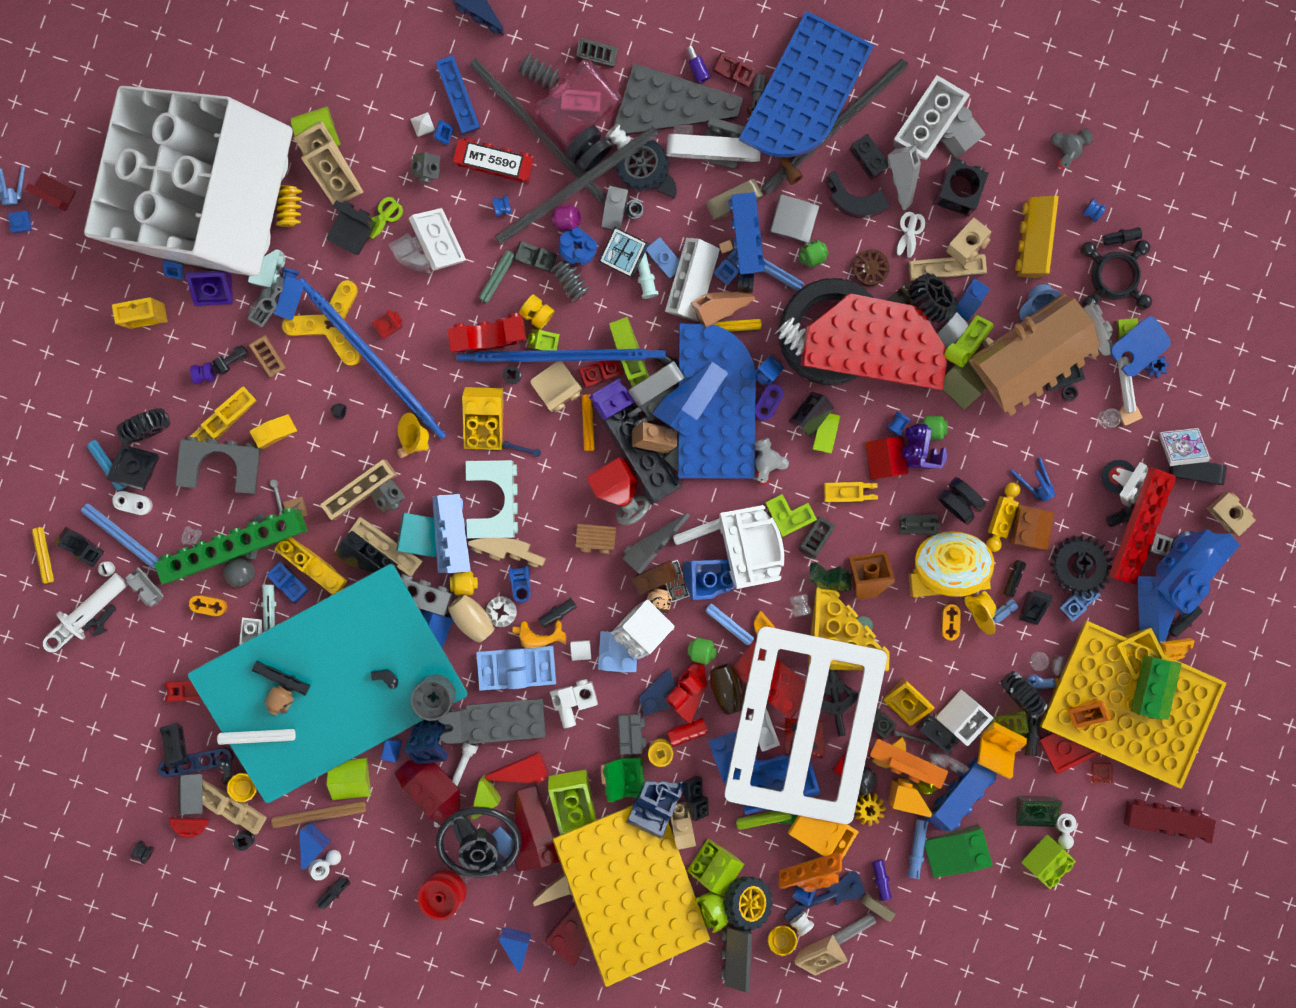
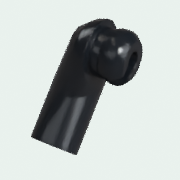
[371,669,399,689]
[218,759,233,785]

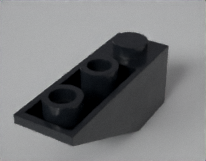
[334,531,398,573]

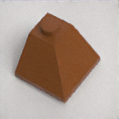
[849,551,895,600]

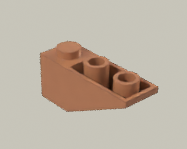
[691,291,755,328]

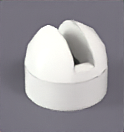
[98,561,115,577]

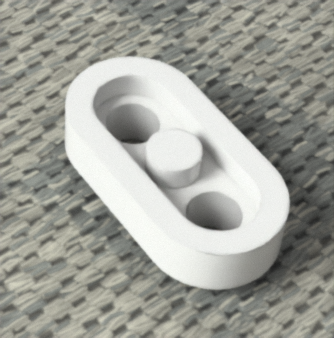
[113,491,153,515]

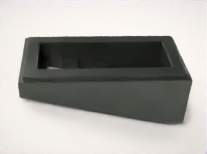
[576,38,618,67]
[798,516,836,560]

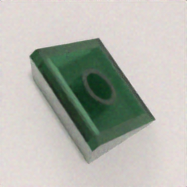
[1016,796,1062,827]

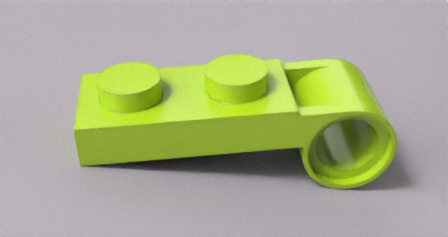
[944,315,994,367]

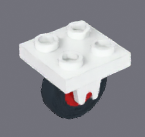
[1101,459,1148,507]

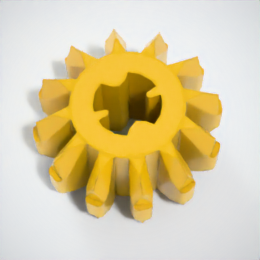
[855,793,886,826]

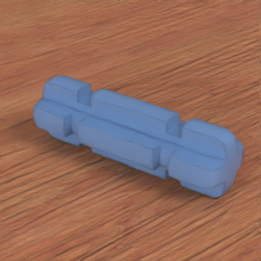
[993,599,1018,625]

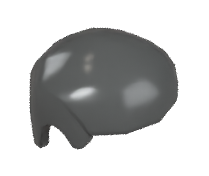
[223,558,255,588]

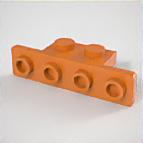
[870,739,948,788]
[779,852,842,892]

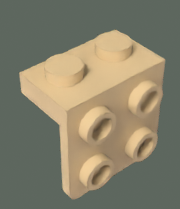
[531,361,582,412]

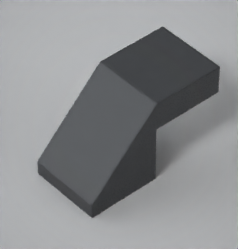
[55,527,104,567]

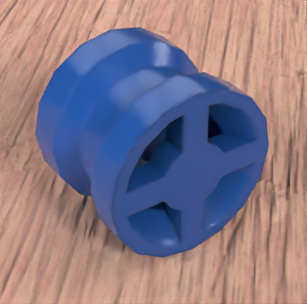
[492,195,512,217]
[1082,198,1106,222]

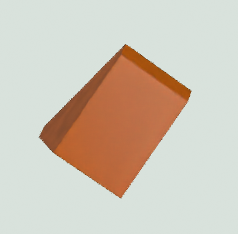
[1068,699,1110,728]

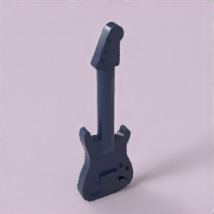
[784,871,865,921]

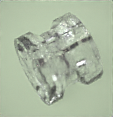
[1098,409,1121,428]

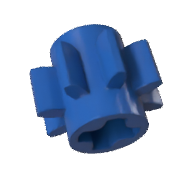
[1144,356,1170,378]

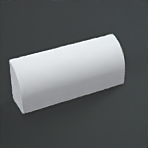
[665,238,720,322]

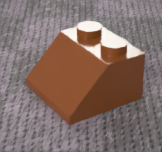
[1010,506,1055,550]

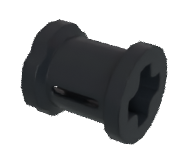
[503,366,522,385]
[233,830,255,851]

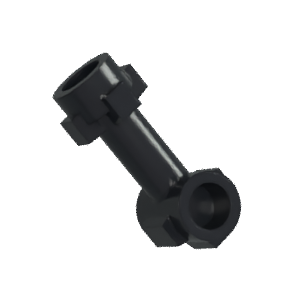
[212,345,249,375]

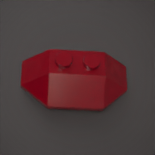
[395,760,460,826]

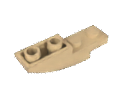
[468,538,546,568]

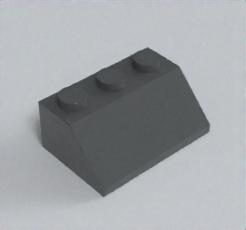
[721,923,752,993]

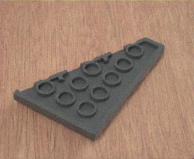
[614,63,743,135]

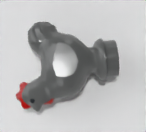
[1051,128,1094,170]

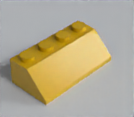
[1015,196,1059,279]

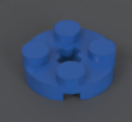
[558,228,597,265]

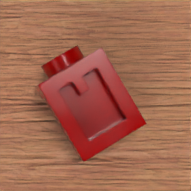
[372,309,403,339]

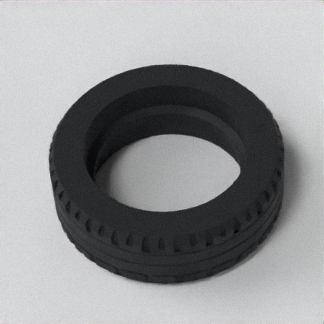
[778,278,874,385]

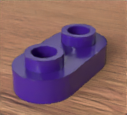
[755,384,783,421]

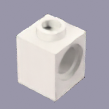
[573,679,598,710]

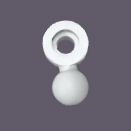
[1055,813,1076,849]
[308,850,341,880]

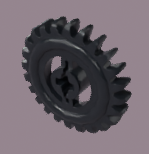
[1049,534,1113,597]

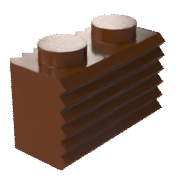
[632,560,678,595]

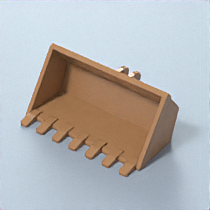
[968,293,1101,416]

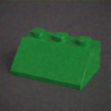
[1131,655,1182,720]

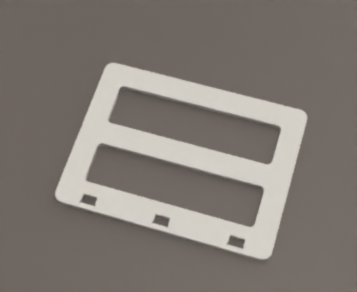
[724,626,887,824]

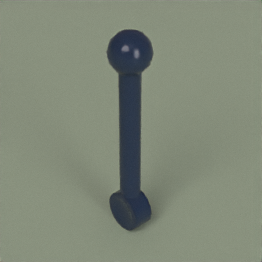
[502,441,541,457]

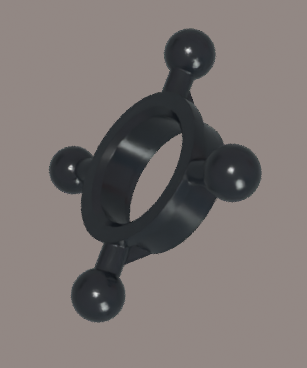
[1081,240,1152,309]

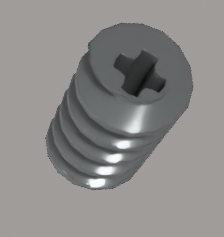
[518,53,561,93]
[550,260,590,303]

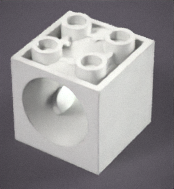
[611,599,675,659]

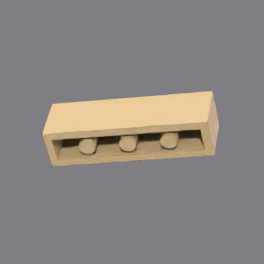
[320,459,398,520]

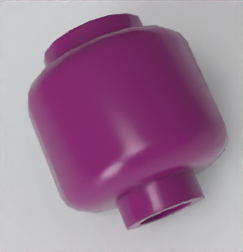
[552,205,581,231]

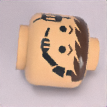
[647,588,672,614]

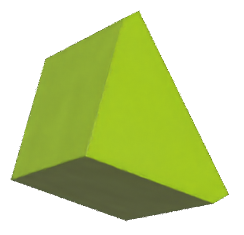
[327,758,371,800]
[471,775,501,820]

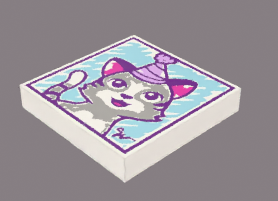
[1159,428,1210,466]

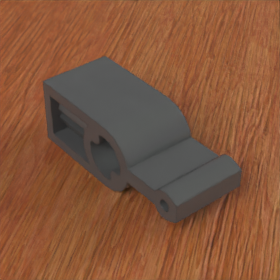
[247,276,284,327]

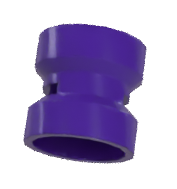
[190,362,215,384]

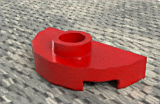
[169,817,209,838]

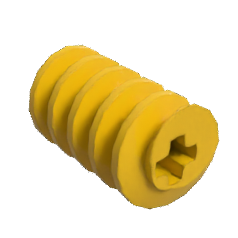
[276,185,302,227]

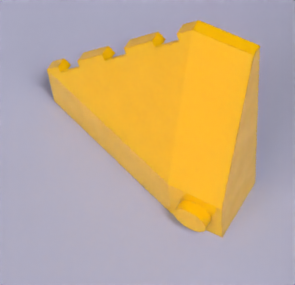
[808,587,890,672]

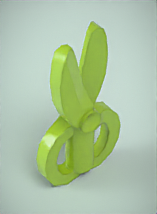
[370,197,403,239]

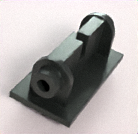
[899,514,940,534]

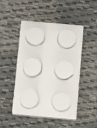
[409,208,466,271]

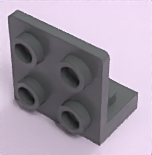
[701,117,745,169]

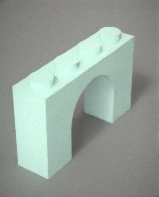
[466,460,518,538]

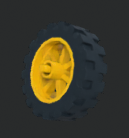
[723,876,773,930]

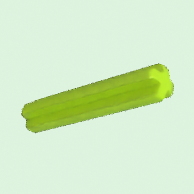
[736,811,792,830]

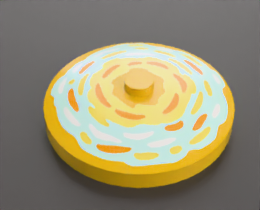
[915,531,994,597]

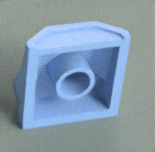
[598,631,637,672]

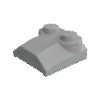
[940,106,986,159]

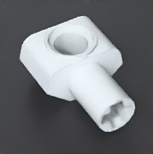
[550,686,578,728]

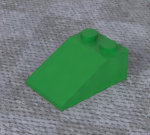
[924,824,993,878]

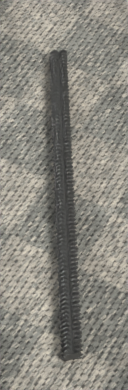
[470,57,607,204]
[761,59,908,195]
[495,126,658,245]

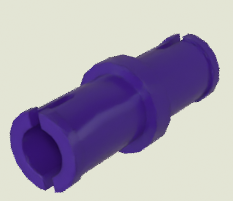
[872,859,892,901]

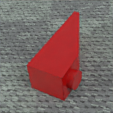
[485,751,549,783]

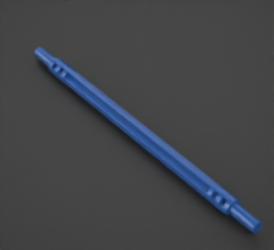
[300,278,446,440]
[457,349,666,363]

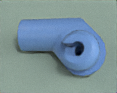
[1026,675,1056,690]

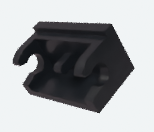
[916,713,959,755]
[159,723,188,768]

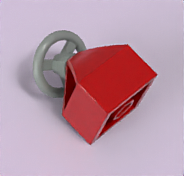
[586,458,650,525]

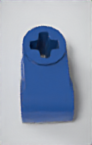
[509,565,531,603]

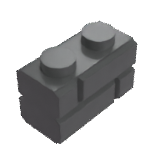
[617,713,646,754]

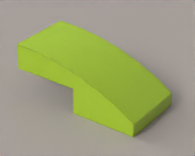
[812,413,840,454]

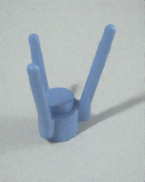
[0,166,25,206]

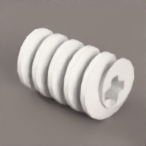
[775,318,806,356]

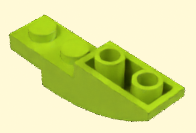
[609,317,649,387]

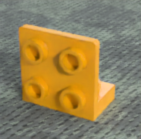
[978,722,1027,779]

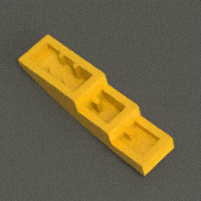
[190,386,257,442]

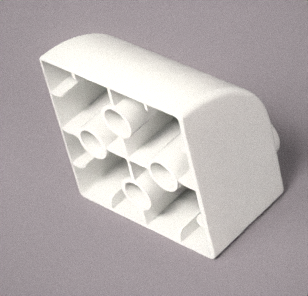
[84,86,293,276]

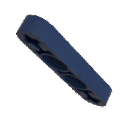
[158,747,234,777]

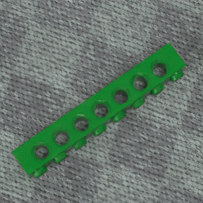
[154,508,308,585]

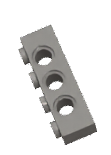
[400,574,453,616]

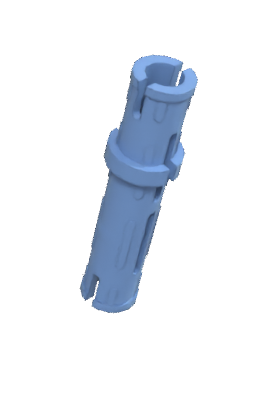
[907,819,928,879]

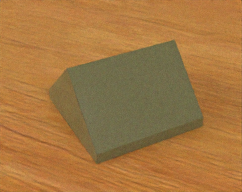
[943,362,986,410]

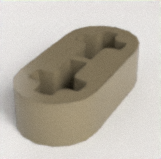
[860,893,896,922]

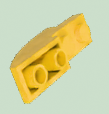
[275,537,347,595]

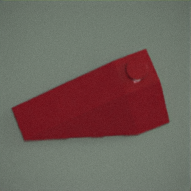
[512,785,559,872]

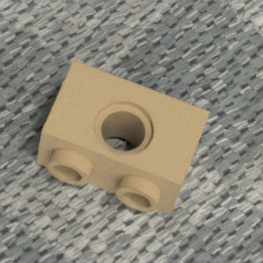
[946,218,992,266]
[1206,492,1256,536]

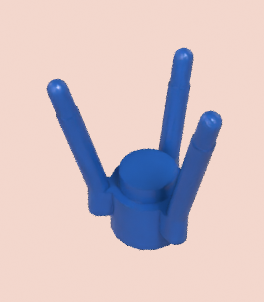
[1010,457,1056,502]

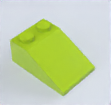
[548,770,597,835]

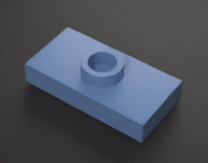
[646,237,680,279]

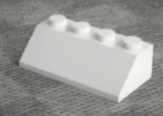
[894,75,970,160]

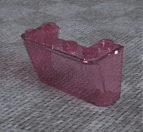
[534,59,622,150]

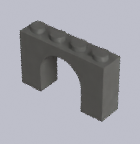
[175,436,261,494]

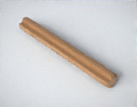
[271,802,366,828]

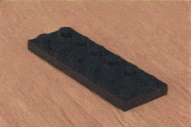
[592,404,682,505]

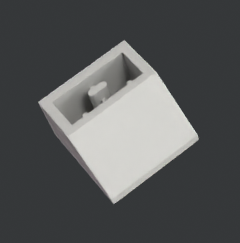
[935,689,994,746]

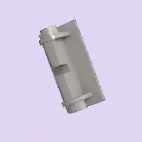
[125,567,163,607]

